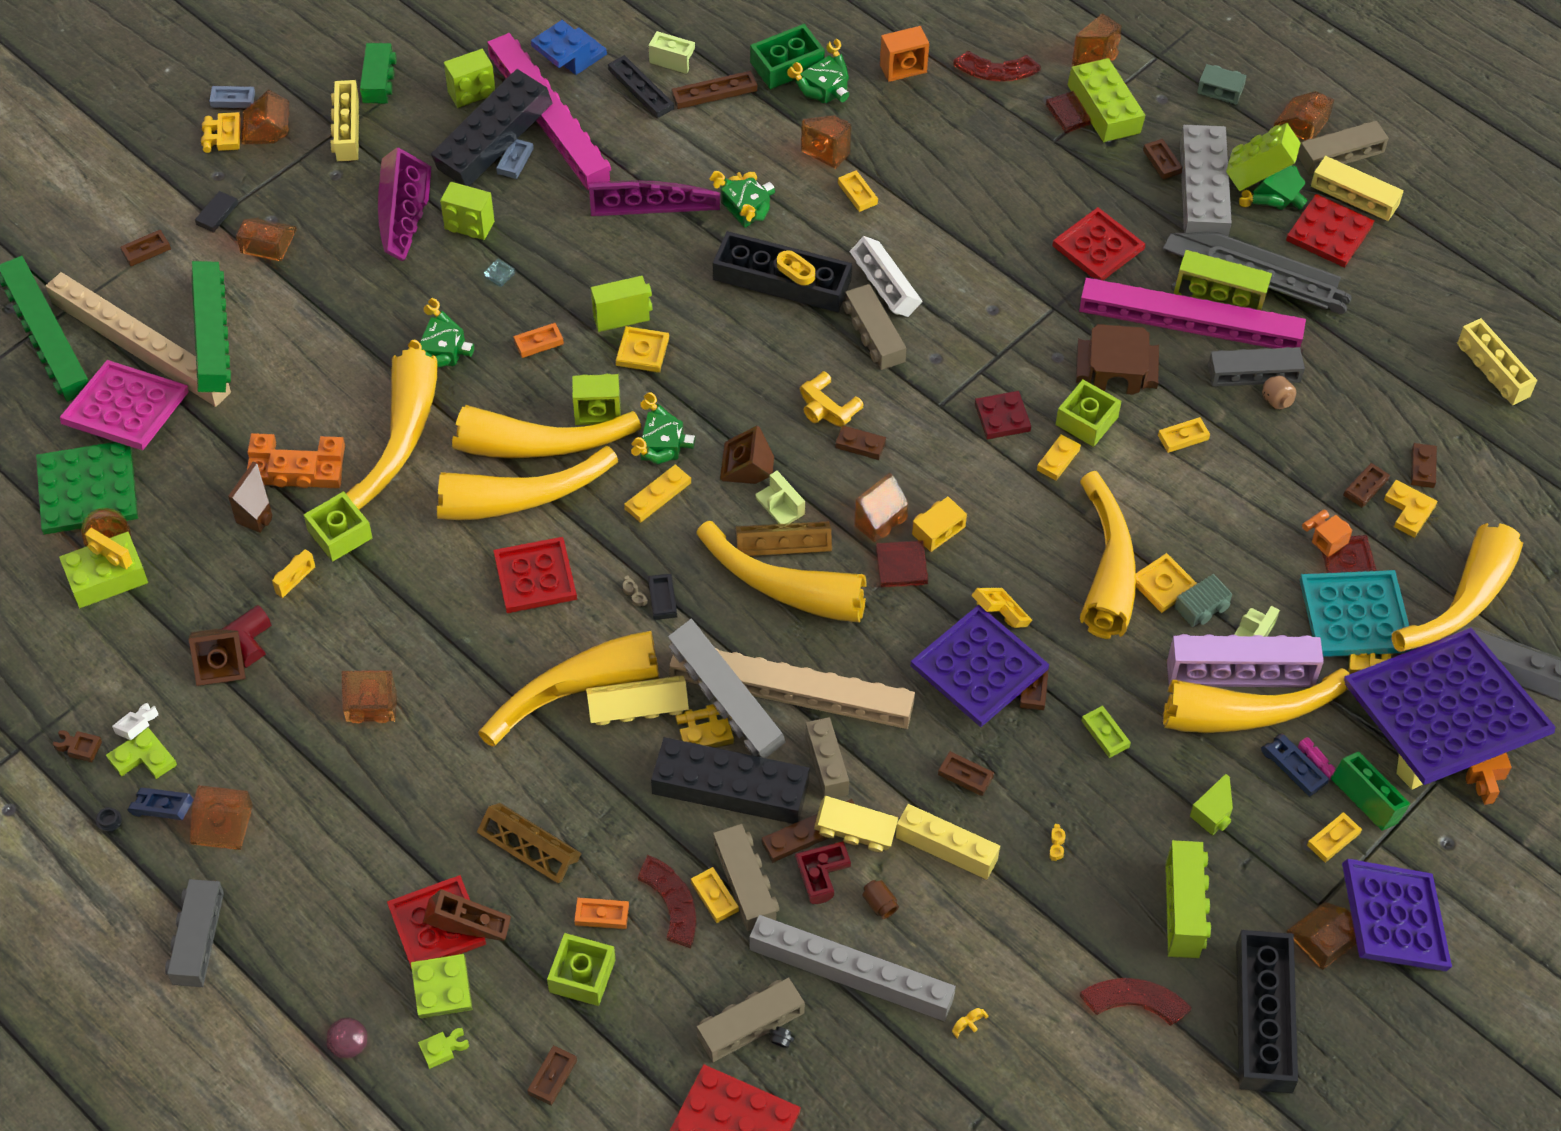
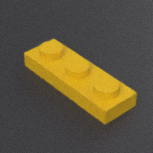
[624,464,691,523]

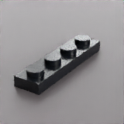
[608,55,674,119]

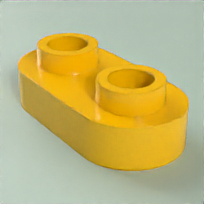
[777,251,815,285]

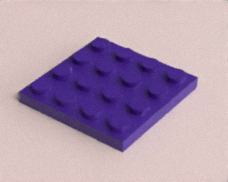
[910,605,1049,727]
[1342,859,1452,971]

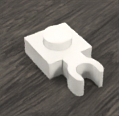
[112,703,158,740]

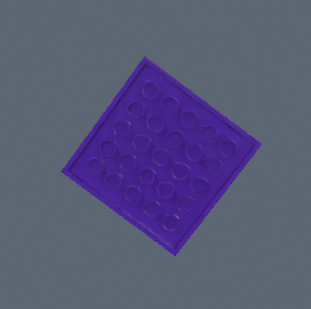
[1344,628,1556,785]

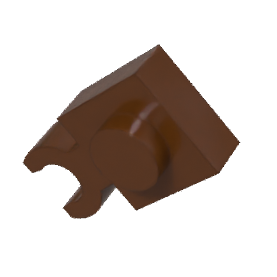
[53,730,102,762]

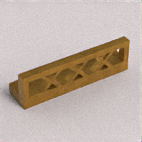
[736,521,832,556]
[477,803,581,883]

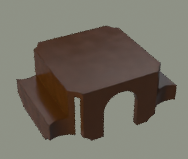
[1076,324,1159,395]

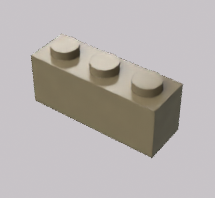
[805,717,849,798]

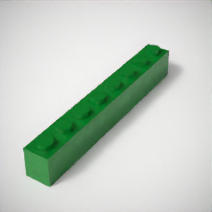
[0,256,89,402]
[191,261,231,393]

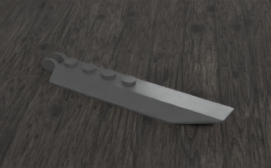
[1163,233,1352,314]
[1433,615,1561,702]

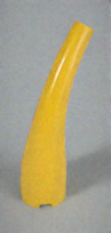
[346,349,437,510]
[452,405,641,458]
[437,446,618,520]
[1080,471,1136,639]
[696,521,866,623]
[1391,523,1523,652]
[478,631,659,747]
[1163,668,1350,733]

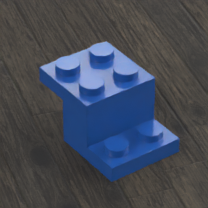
[531,20,607,75]

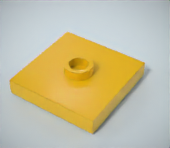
[616,326,669,373]
[1135,553,1197,613]

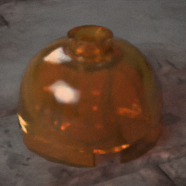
[81,507,131,547]

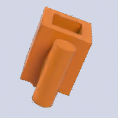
[1302,509,1352,557]

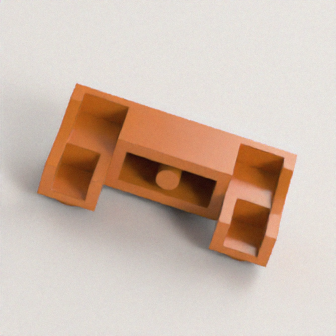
[247,433,345,488]

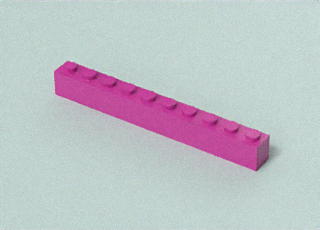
[487,33,611,190]
[1079,278,1306,349]

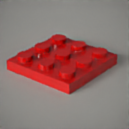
[1286,194,1374,268]
[1052,207,1145,281]
[493,537,577,613]
[387,875,486,970]

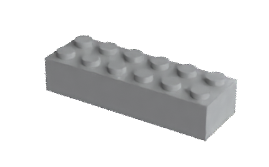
[1180,125,1231,237]
[668,618,786,758]

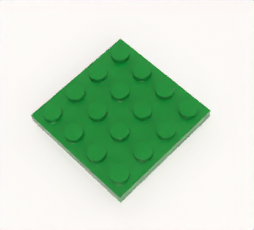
[36,442,138,535]

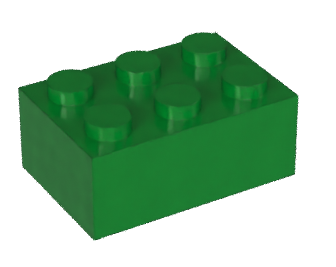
[750,24,825,89]

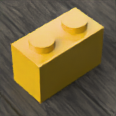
[912,497,967,552]

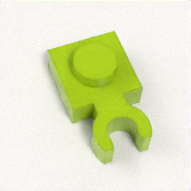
[418,1028,469,1069]

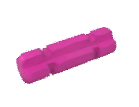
[1298,737,1336,780]

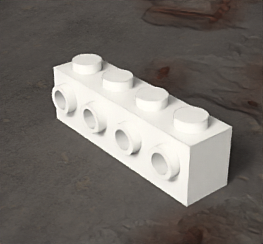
[849,236,923,317]

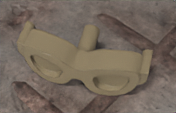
[622,575,648,606]

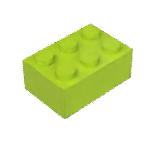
[1226,123,1300,191]
[59,532,148,609]

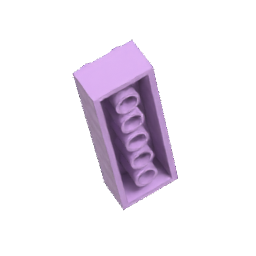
[1167,634,1324,687]

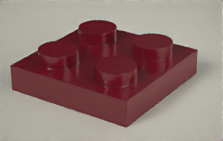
[975,391,1031,440]

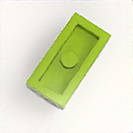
[1081,706,1131,758]

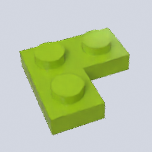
[106,728,177,779]

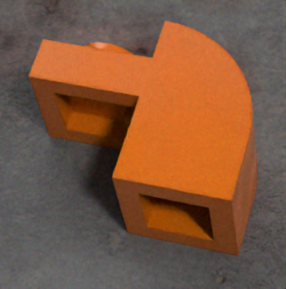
[1466,752,1512,805]

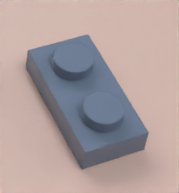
[209,86,255,108]
[496,139,533,179]

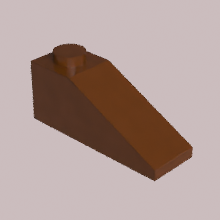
[423,889,511,941]

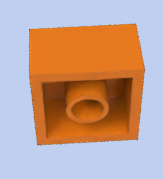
[880,26,929,82]

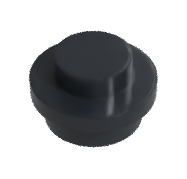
[96,807,122,832]
[768,1026,795,1048]

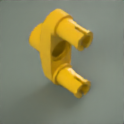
[799,371,864,427]

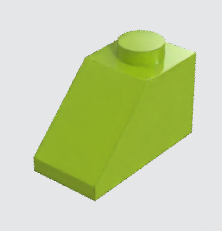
[1190,774,1233,836]

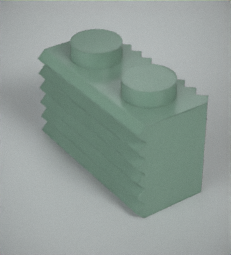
[1197,64,1247,105]
[1175,574,1232,627]

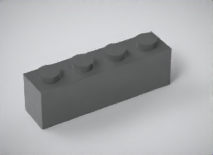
[1208,347,1305,387]
[165,879,224,987]

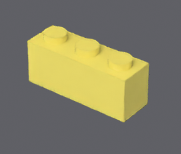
[814,796,898,852]

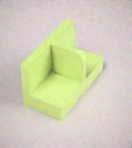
[649,31,695,74]
[756,471,805,524]
[1234,606,1280,637]

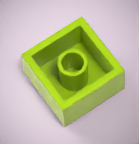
[444,49,495,108]
[440,182,495,240]
[572,374,621,425]
[1055,380,1121,447]
[304,491,372,562]
[547,933,616,1006]
[411,954,473,1019]

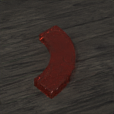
[953,50,1041,81]
[638,855,696,948]
[1080,978,1192,1026]

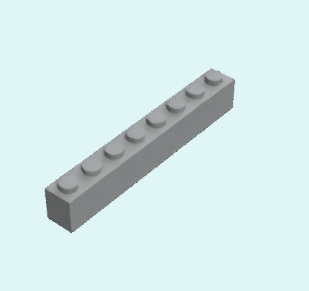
[750,915,956,1022]

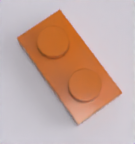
[513,323,564,358]
[574,898,629,929]

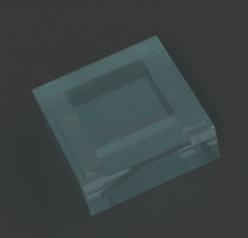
[484,259,515,287]

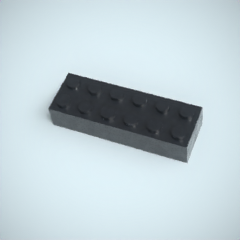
[431,69,553,186]
[713,231,852,312]
[651,737,810,824]
[1236,930,1298,1094]

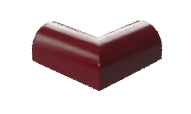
[222,605,272,668]
[795,841,851,904]

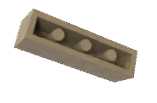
[1298,121,1389,174]
[843,284,907,370]
[713,824,779,931]
[697,978,805,1062]

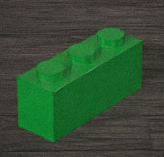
[360,43,397,104]
[1331,751,1411,831]

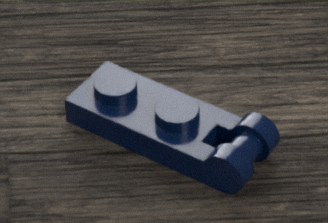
[1261,733,1329,797]
[127,788,194,820]

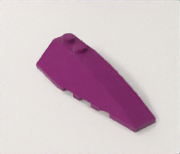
[378,147,432,261]
[589,180,720,216]

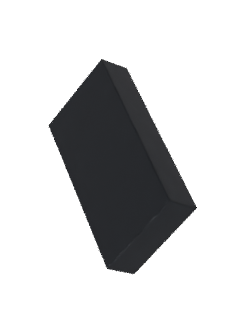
[195,191,239,232]
[648,573,677,620]

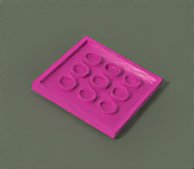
[60,360,189,450]

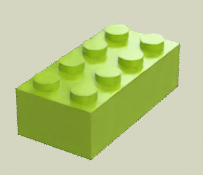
[1067,58,1146,142]
[1174,250,1272,310]
[1165,840,1211,958]

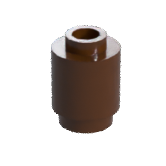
[862,880,899,919]

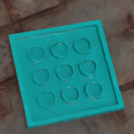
[1300,570,1414,657]

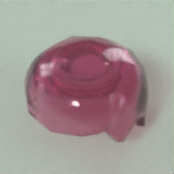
[327,1017,368,1058]

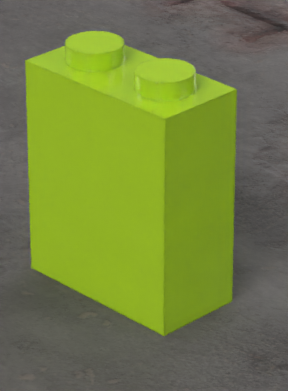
[590,276,653,332]

